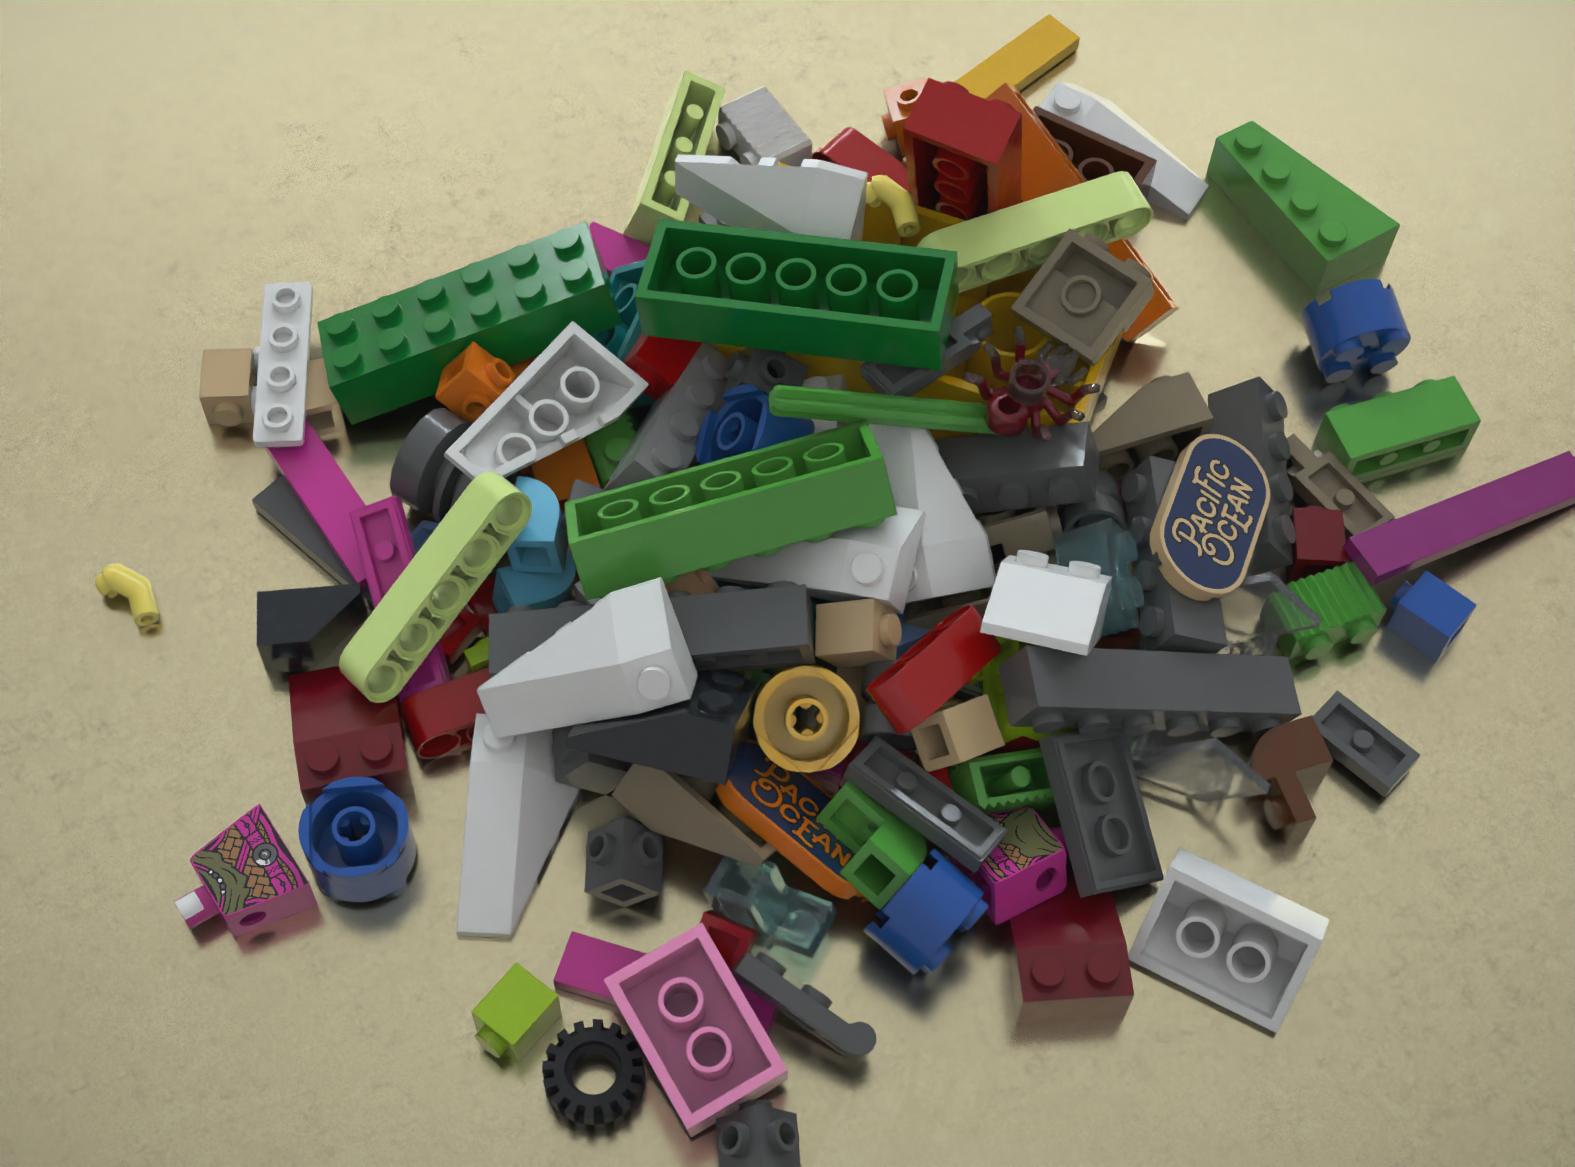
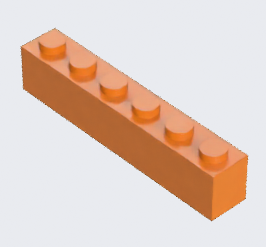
[985,82,1179,342]

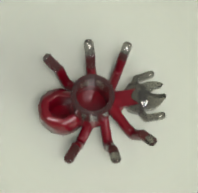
[963,326,1100,442]

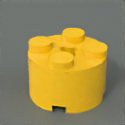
[752,664,860,773]

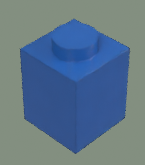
[1386,570,1477,662]

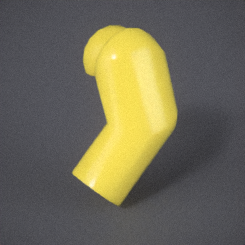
[866,175,921,237]
[95,564,160,626]

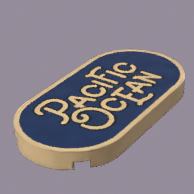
[1150,434,1270,601]

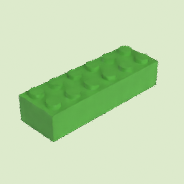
[564,420,897,600]

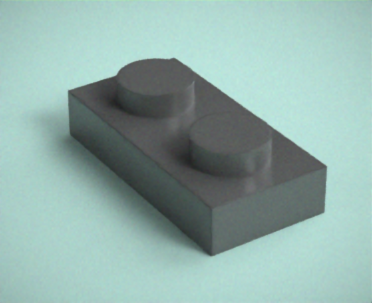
[1313,690,1421,797]

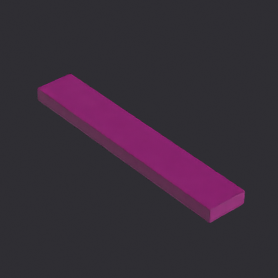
[1342,451,1575,586]

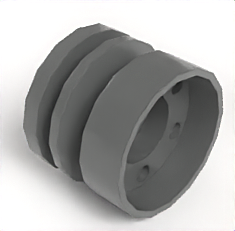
[390,408,518,523]

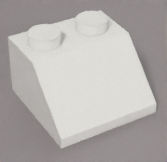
[980,550,1112,656]

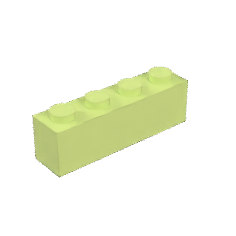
[623,70,726,246]

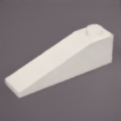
[675,154,868,241]
[444,321,649,480]
[869,424,996,605]
[707,506,926,614]
[477,577,698,738]

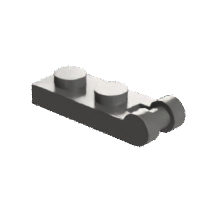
[731,951,876,1057]

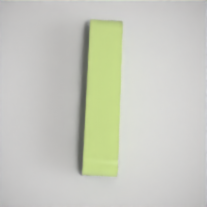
[917,171,1153,293]
[339,472,532,703]

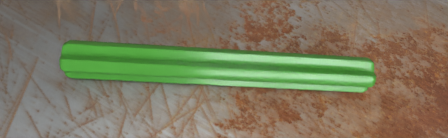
[768,385,997,435]

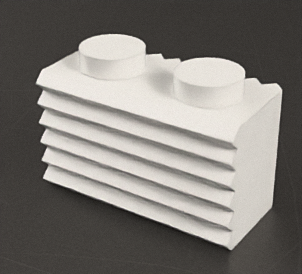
[716,86,813,166]

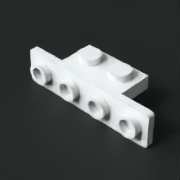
[251,282,313,448]

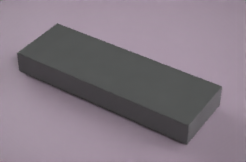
[843,736,1008,873]

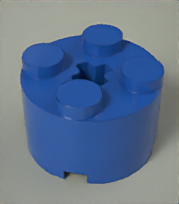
[1301,279,1411,383]
[696,384,815,465]
[298,777,416,902]
[863,847,989,975]

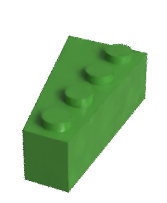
[1207,120,1400,296]

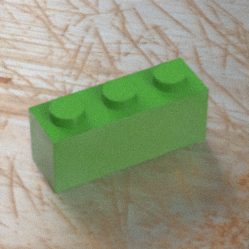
[1315,375,1481,479]

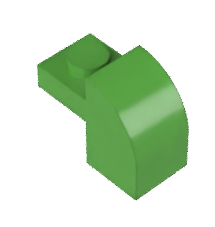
[816,781,927,910]

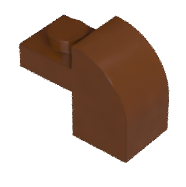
[1242,715,1333,845]

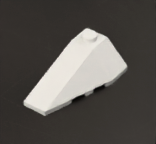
[1039,81,1209,221]
[456,713,581,939]

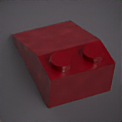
[288,666,415,806]
[1003,864,1134,1025]

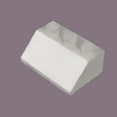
[1128,848,1329,1033]

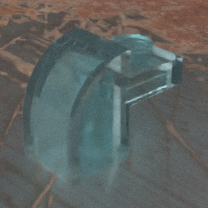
[703,856,837,959]

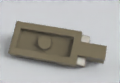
[1286,433,1395,541]

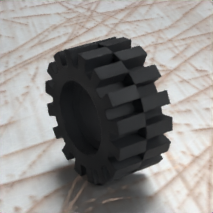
[542,1019,646,1132]

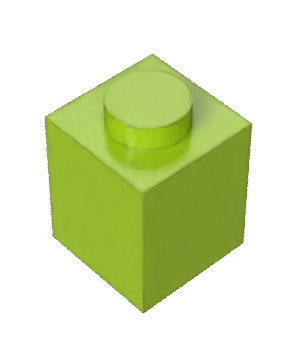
[471,962,562,1064]

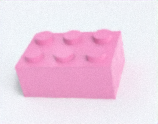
[603,923,788,1137]

